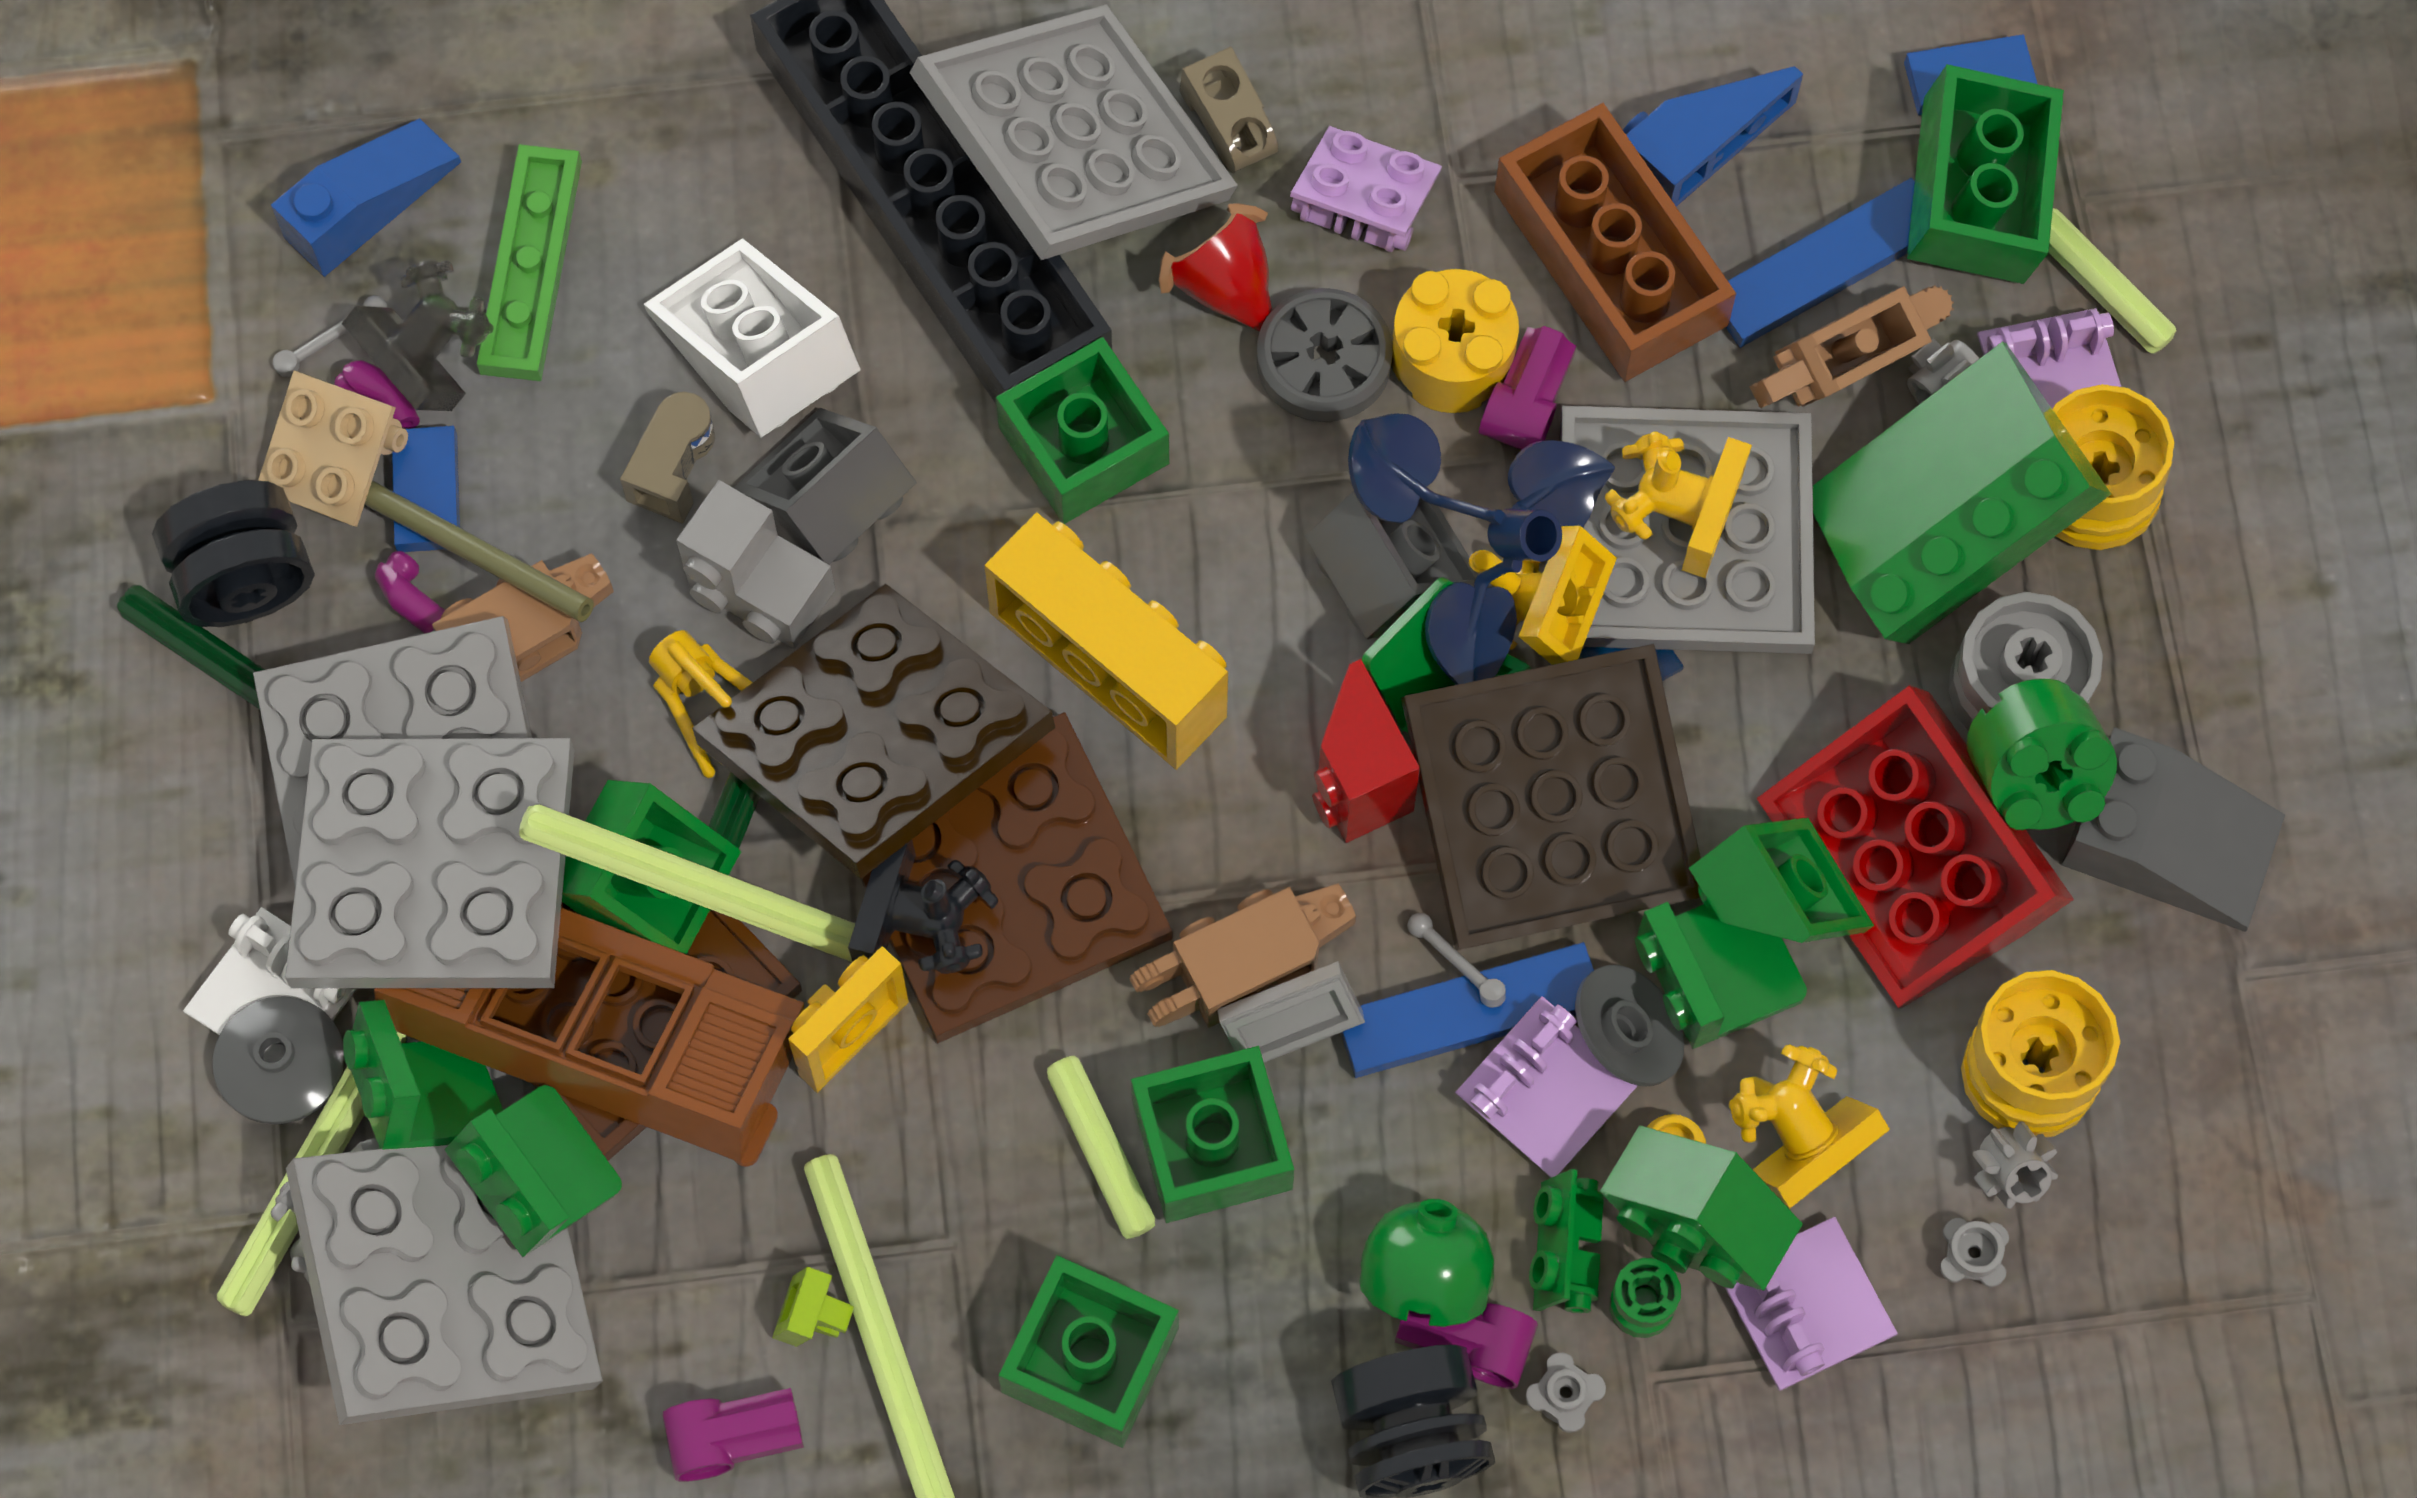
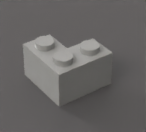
[676,480,835,649]

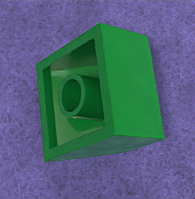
[562,780,741,954]

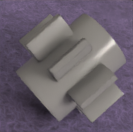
[1907,338,1979,404]
[1972,1122,2058,1209]

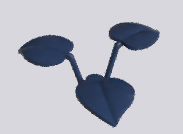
[1348,413,1615,685]

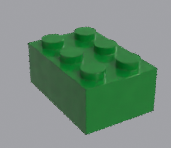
[1907,64,2064,284]

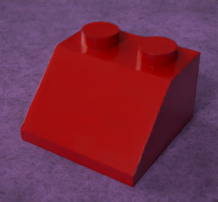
[1312,659,1420,843]

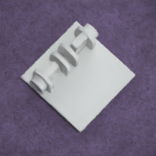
[183,907,357,1063]

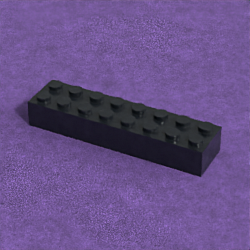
[750,0,1112,405]

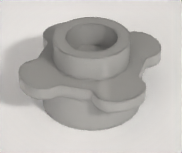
[1940,1218,2009,1288]
[1526,1353,1606,1433]

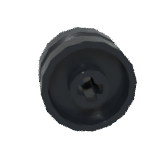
[152,480,315,627]

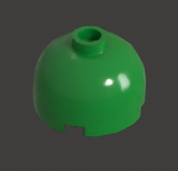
[1359,1199,1494,1327]

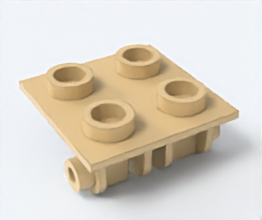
[258,370,408,527]

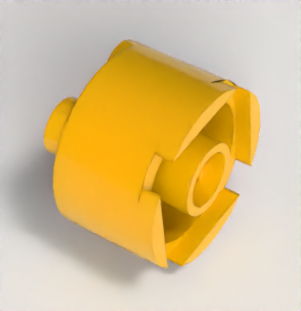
[1392,269,1519,413]

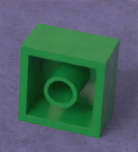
[996,337,1170,524]
[1131,1045,1295,1223]
[1600,1125,1803,1291]
[998,1255,1179,1448]

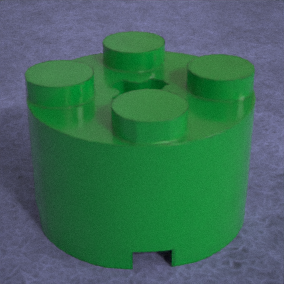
[1967,679,2117,830]

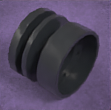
[1331,1345,1495,1498]

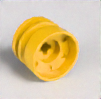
[2053,384,2174,550]
[1961,970,2120,1137]

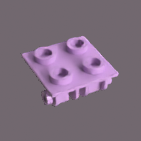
[1290,126,1442,253]
[1977,308,2121,409]
[1455,996,1637,1178]
[1725,1217,1898,1391]

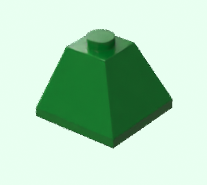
[1689,818,1874,943]

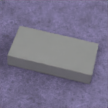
[1218,961,1365,1063]

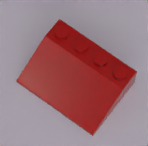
[1756,685,2074,1008]

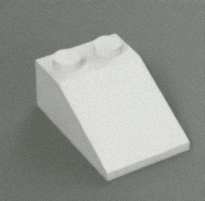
[644,238,861,438]

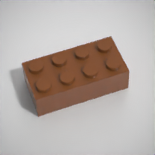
[1494,103,1736,382]

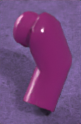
[334,360,420,429]
[375,551,445,634]

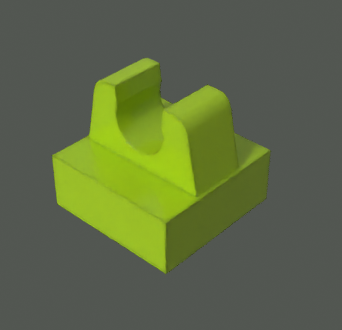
[772,1266,854,1347]

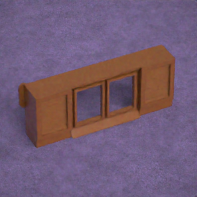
[374,908,804,1167]

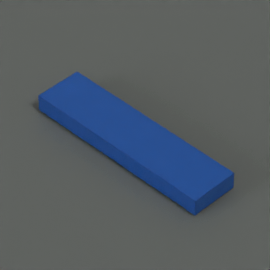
[1725,177,1915,348]
[1340,942,1594,1078]

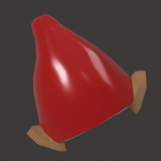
[1159,203,1273,331]

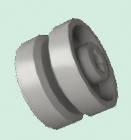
[1948,592,2103,731]

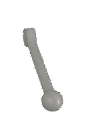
[273,295,387,377]
[1407,913,1506,1008]

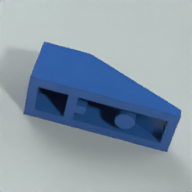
[1623,66,1803,207]
[271,118,461,277]

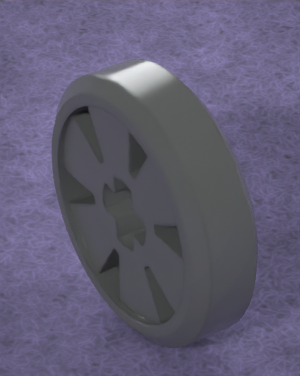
[1257,288,1393,422]

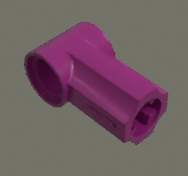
[1479,326,1577,450]
[1395,1303,1538,1389]
[662,1388,804,1482]

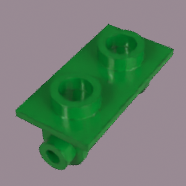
[1529,1169,1604,1313]

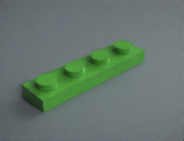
[477,144,582,381]

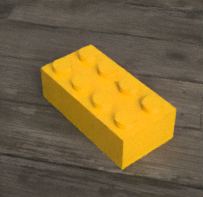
[984,512,1228,770]

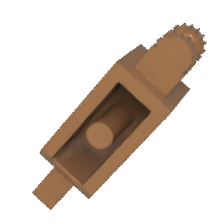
[1749,285,1954,408]
[432,553,614,682]
[1129,883,1356,1028]

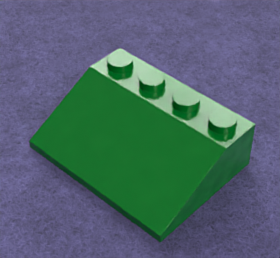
[1812,341,2112,644]

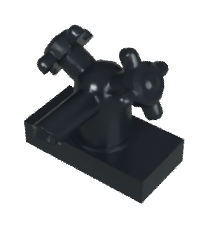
[848,840,998,974]

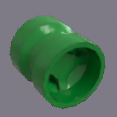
[1609,1258,1681,1338]

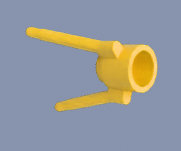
[649,630,753,778]

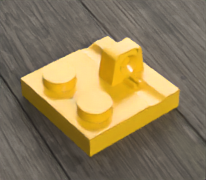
[788,946,909,1093]

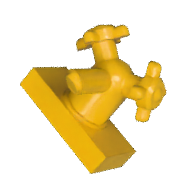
[1605,431,1752,578]
[1469,526,1617,665]
[1728,1044,1890,1209]

